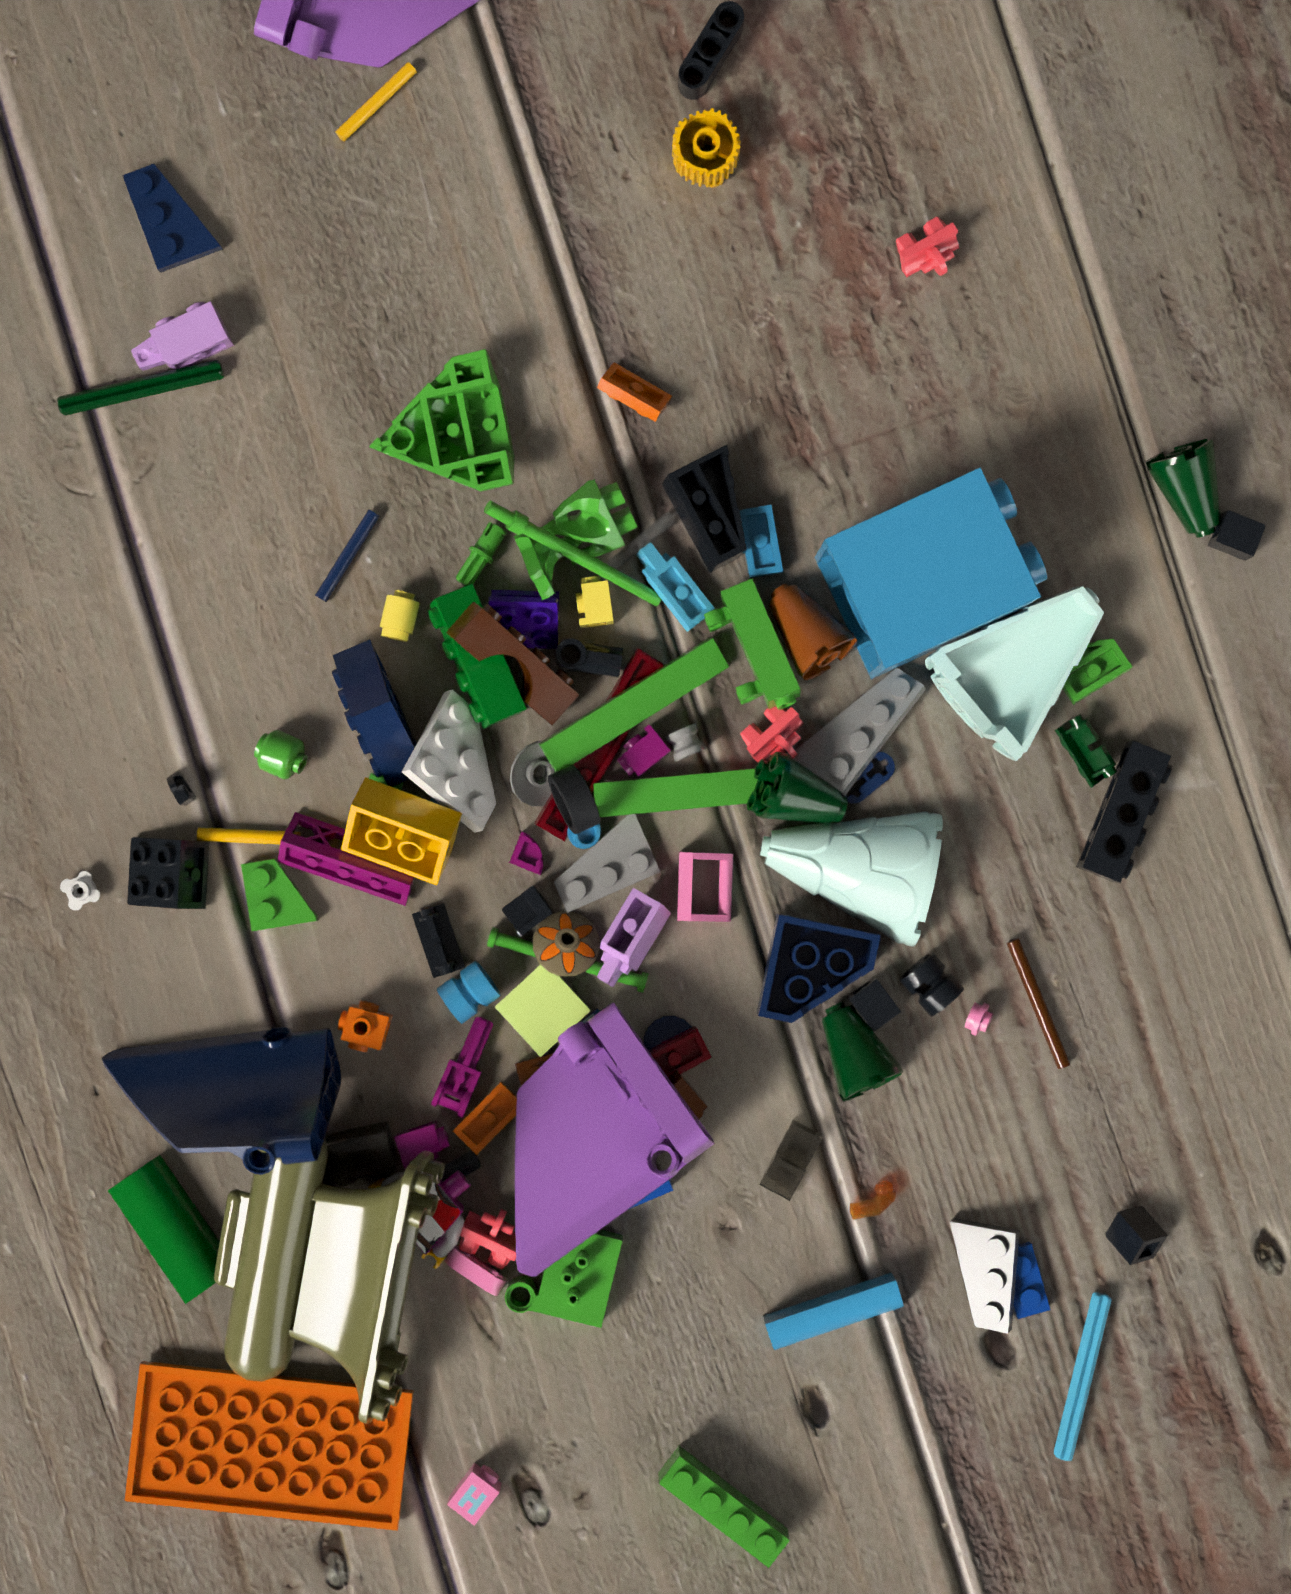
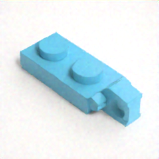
[636,542,715,632]

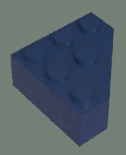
[331,639,417,787]
[757,914,881,1023]

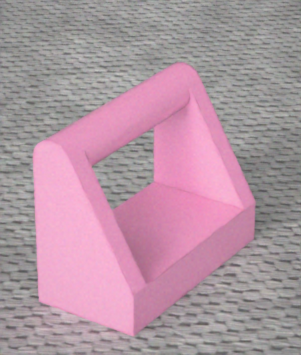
[677,852,733,922]

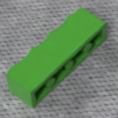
[658,1445,790,1568]

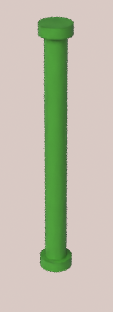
[487,927,649,993]

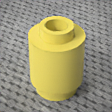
[379,590,420,642]

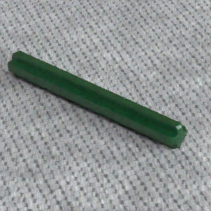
[57,360,224,416]

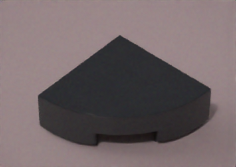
[167,771,196,806]

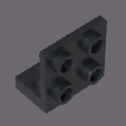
[127,837,210,909]

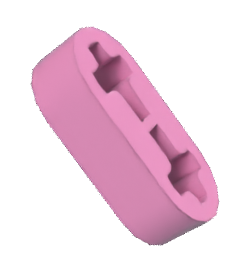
[444,1245,508,1296]

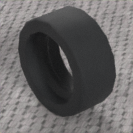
[548,765,600,834]

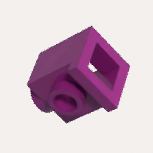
[617,724,671,777]
[394,1120,450,1170]

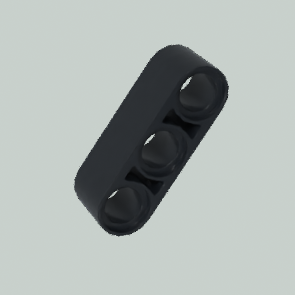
[678,1,744,100]

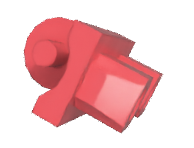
[896,217,959,277]
[740,707,804,763]
[459,1209,516,1270]

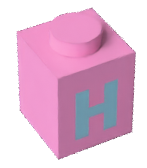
[447,1463,502,1526]

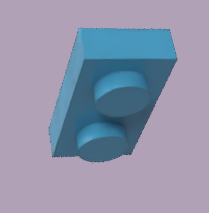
[740,505,783,579]

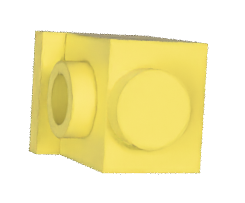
[575,576,614,629]

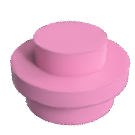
[965,1002,993,1036]

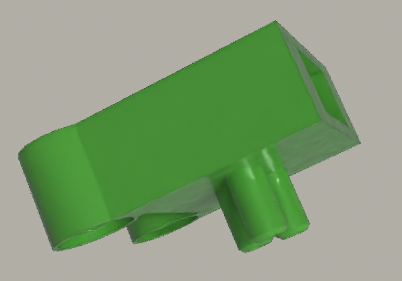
[505,1230,623,1328]

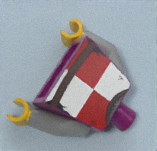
[368,1170,471,1269]

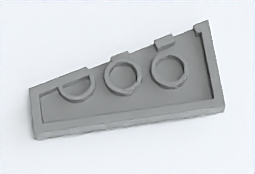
[794,668,926,796]

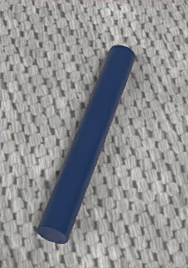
[315,509,380,603]

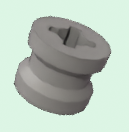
[665,723,706,762]

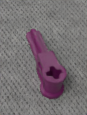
[431,1016,493,1118]

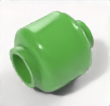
[254,730,308,780]

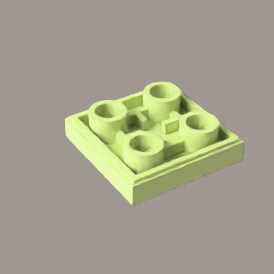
[495,965,591,1057]

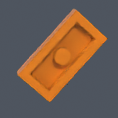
[597,362,672,422]
[453,1081,517,1155]

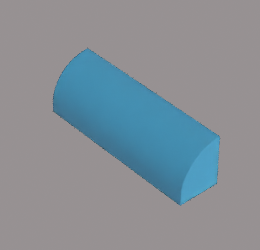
[763,1272,904,1350]

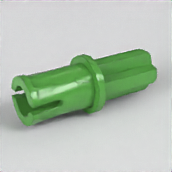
[456,522,507,586]

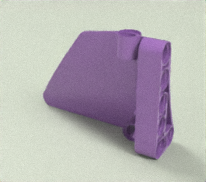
[254,0,480,68]
[515,1002,715,1277]

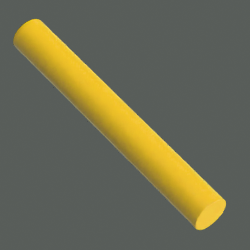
[335,62,417,142]
[197,827,301,844]

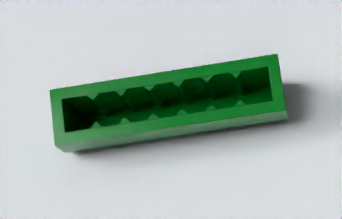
[108,1155,220,1304]

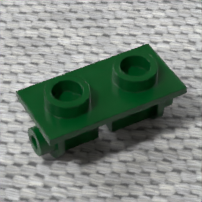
[1055,714,1117,788]

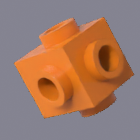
[337,1000,393,1052]

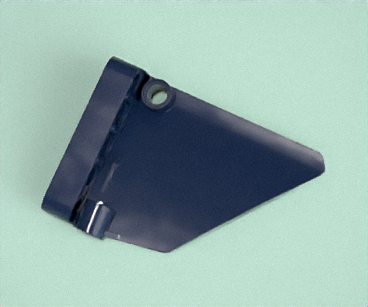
[102,1027,341,1175]

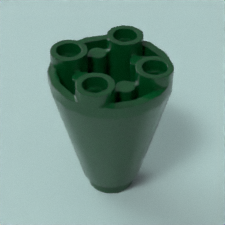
[747,752,848,823]

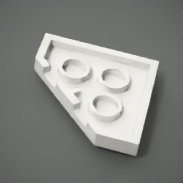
[402,690,496,833]

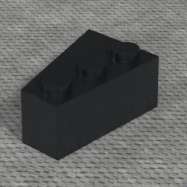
[662,445,747,573]

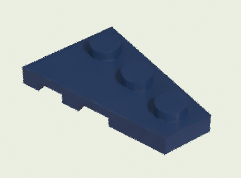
[122,164,223,273]

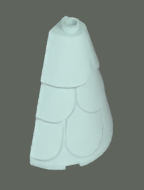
[925,586,1104,761]
[760,811,943,947]

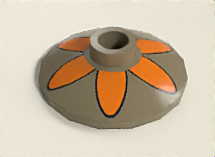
[533,912,600,977]

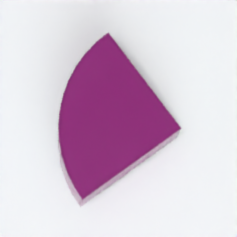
[509,831,543,875]

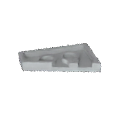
[554,814,660,913]

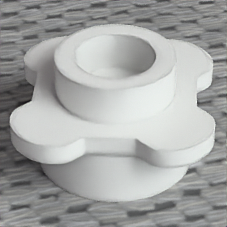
[60,871,100,910]

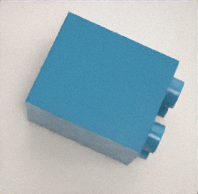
[814,467,1047,680]

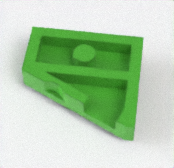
[1062,639,1132,705]
[241,859,318,931]

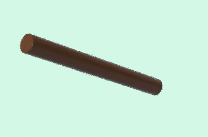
[1006,938,1070,1069]

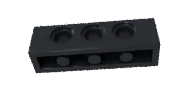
[1076,740,1172,883]

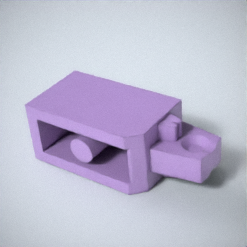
[131,301,234,371]
[597,888,671,987]

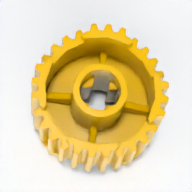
[672,108,741,188]

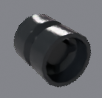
[899,952,964,1017]

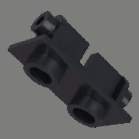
[412,903,465,978]

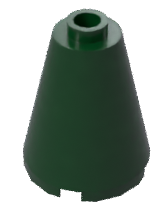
[1146,439,1221,538]
[822,1002,903,1102]

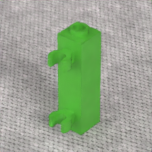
[704,579,800,710]

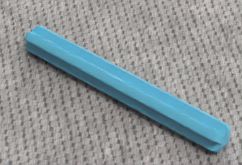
[1054,1292,1112,1461]

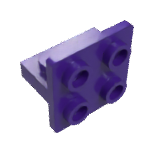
[488,590,559,649]

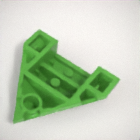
[369,349,515,492]

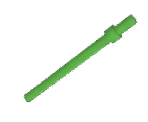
[484,500,662,606]

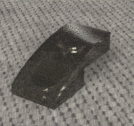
[760,1120,823,1201]

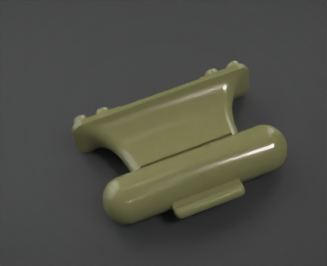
[214,1138,445,1424]

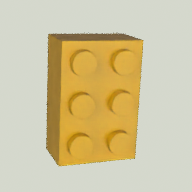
[341,777,462,885]

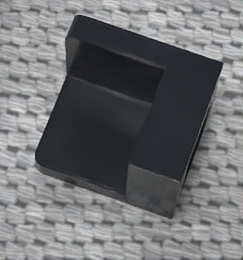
[1208,510,1265,561]
[502,885,554,937]
[847,977,901,1031]
[1106,1206,1168,1265]

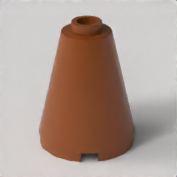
[769,584,857,680]

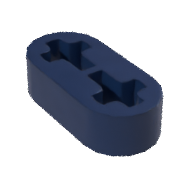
[842,752,895,804]

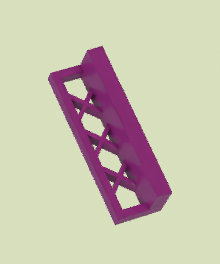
[278,812,415,906]

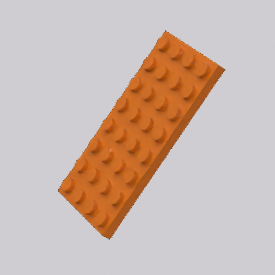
[125,1361,414,1531]

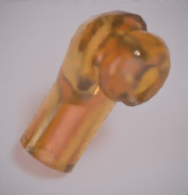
[850,1181,896,1220]

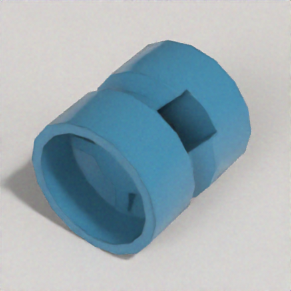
[437,960,501,1024]

